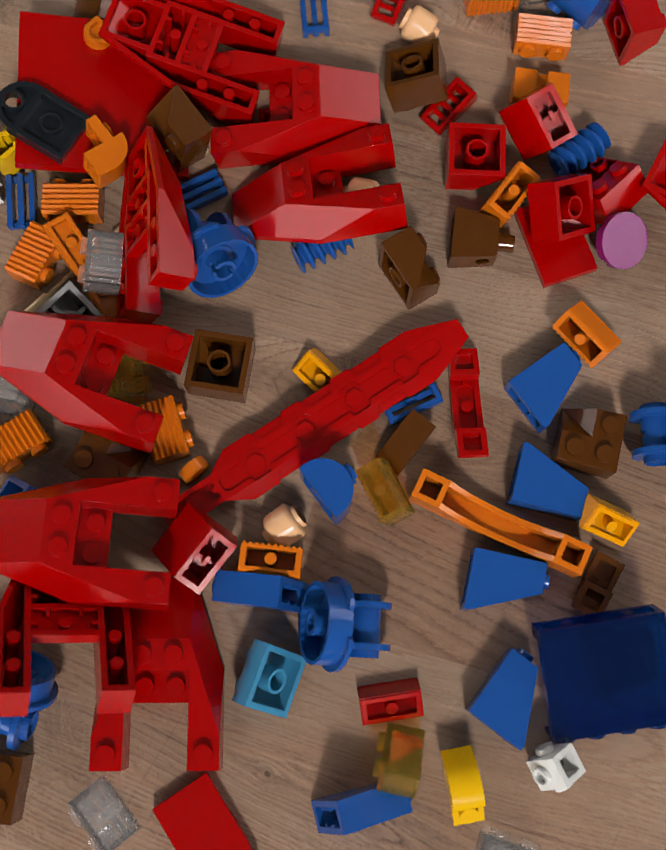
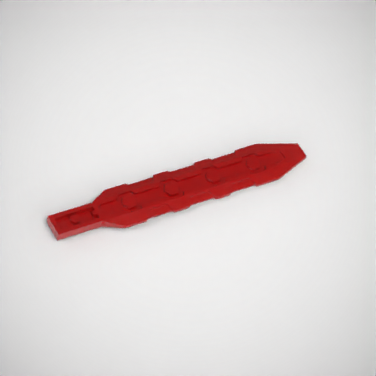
[164,319,469,526]

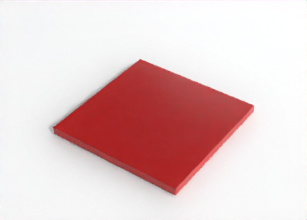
[15,11,189,181]

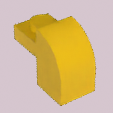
[440,745,486,826]

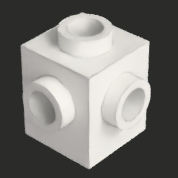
[526,742,586,792]

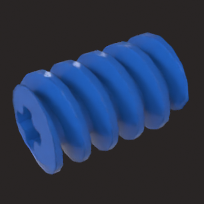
[548,122,611,177]
[290,239,354,274]

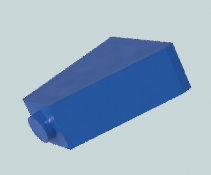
[504,342,582,434]
[506,442,589,522]
[460,547,551,611]
[212,570,309,613]
[465,647,538,750]
[311,779,413,836]

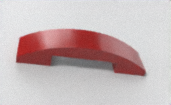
[448,348,489,458]

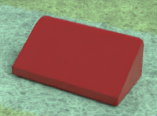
[357,677,424,726]

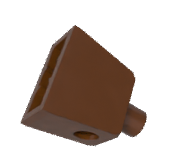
[448,207,515,268]

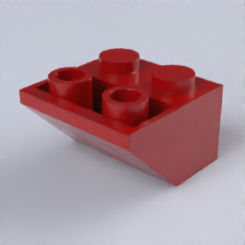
[498,82,578,161]
[581,157,647,225]
[151,501,237,595]

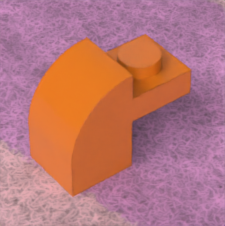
[83,114,128,189]

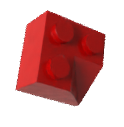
[603,0,666,66]
[445,122,506,190]
[527,174,595,242]

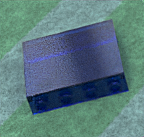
[531,604,666,744]

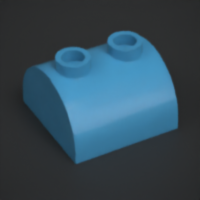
[232,638,306,718]

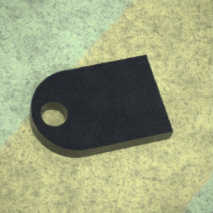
[0,81,91,164]

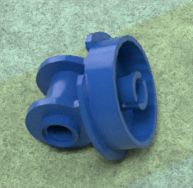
[186,208,258,298]
[629,402,666,467]
[298,576,392,672]
[0,650,59,751]

